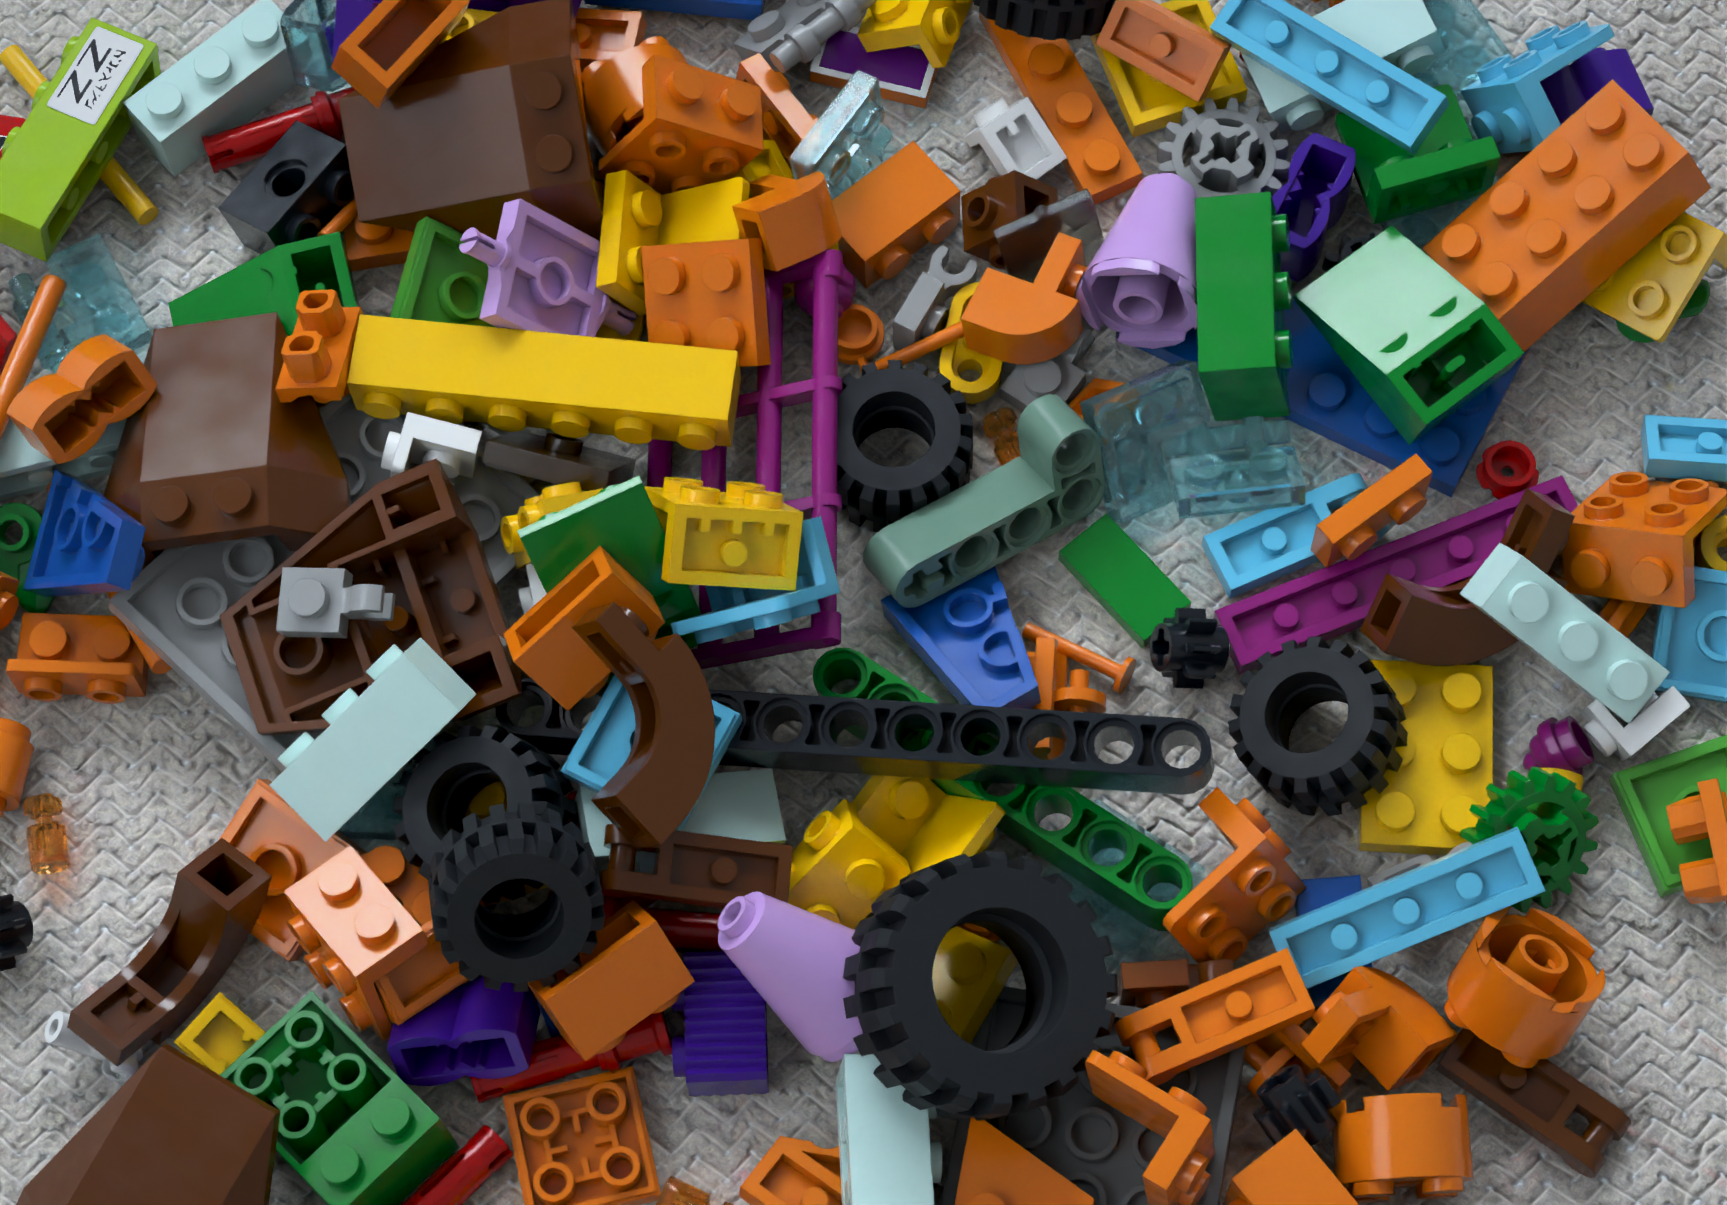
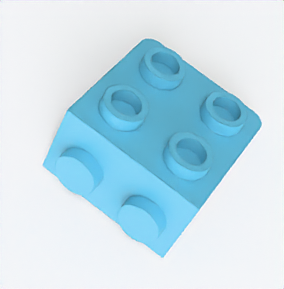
[1460,20,1615,154]
[671,516,840,644]

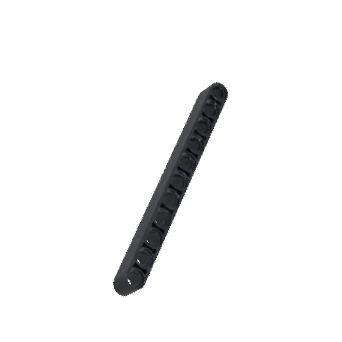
[495,678,1215,795]

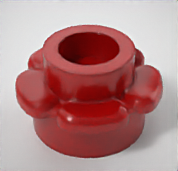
[1476,440,1539,500]

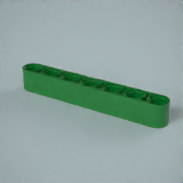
[813,648,1193,931]

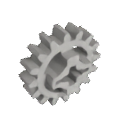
[1157,97,1290,198]

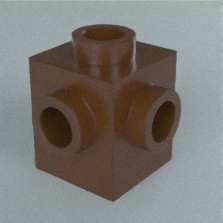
[961,170,1059,269]

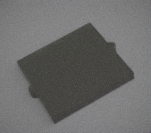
[993,188,1104,283]

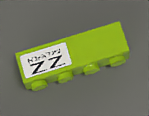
[0,17,161,262]

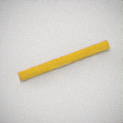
[0,45,159,225]

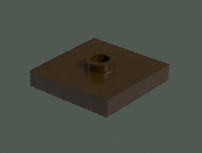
[482,431,636,491]

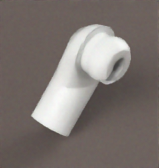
[45,1011,143,1082]

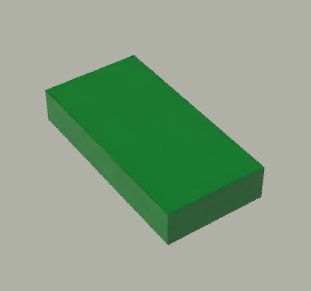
[1058,513,1191,649]

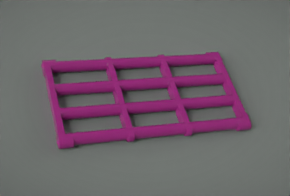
[647,249,843,669]

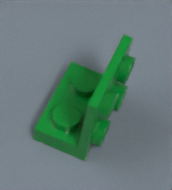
[1335,84,1501,224]

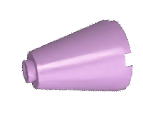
[1076,173,1198,349]
[717,891,863,1062]

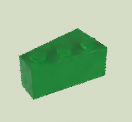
[1195,192,1293,422]

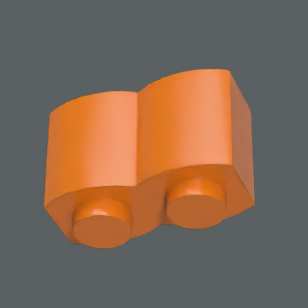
[6,334,157,464]

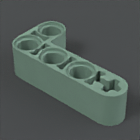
[863,394,1105,608]

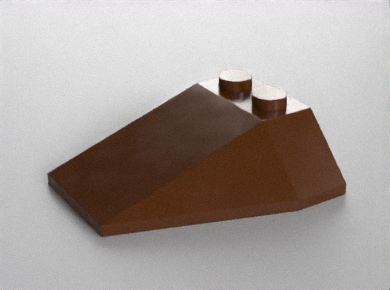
[338,0,604,241]
[103,312,351,571]
[220,459,522,736]
[16,1044,280,1205]

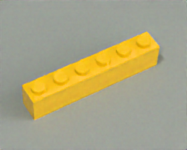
[347,314,741,450]

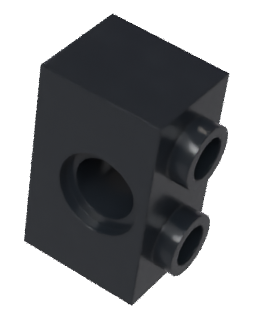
[218,120,355,254]

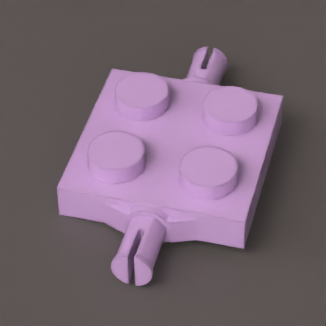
[459,198,636,337]

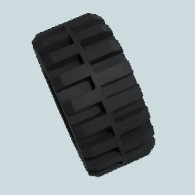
[843,851,1118,1121]

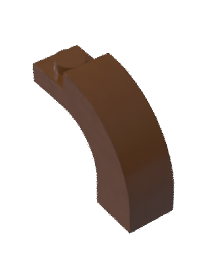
[1360,488,1575,666]
[572,602,715,849]
[67,838,272,1067]

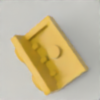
[857,0,973,68]
[788,799,911,929]

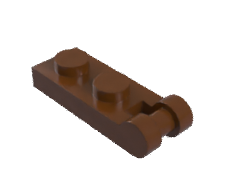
[600,824,793,908]
[1435,1028,1631,1178]

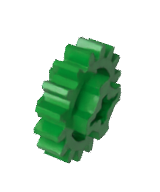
[1460,767,1599,912]

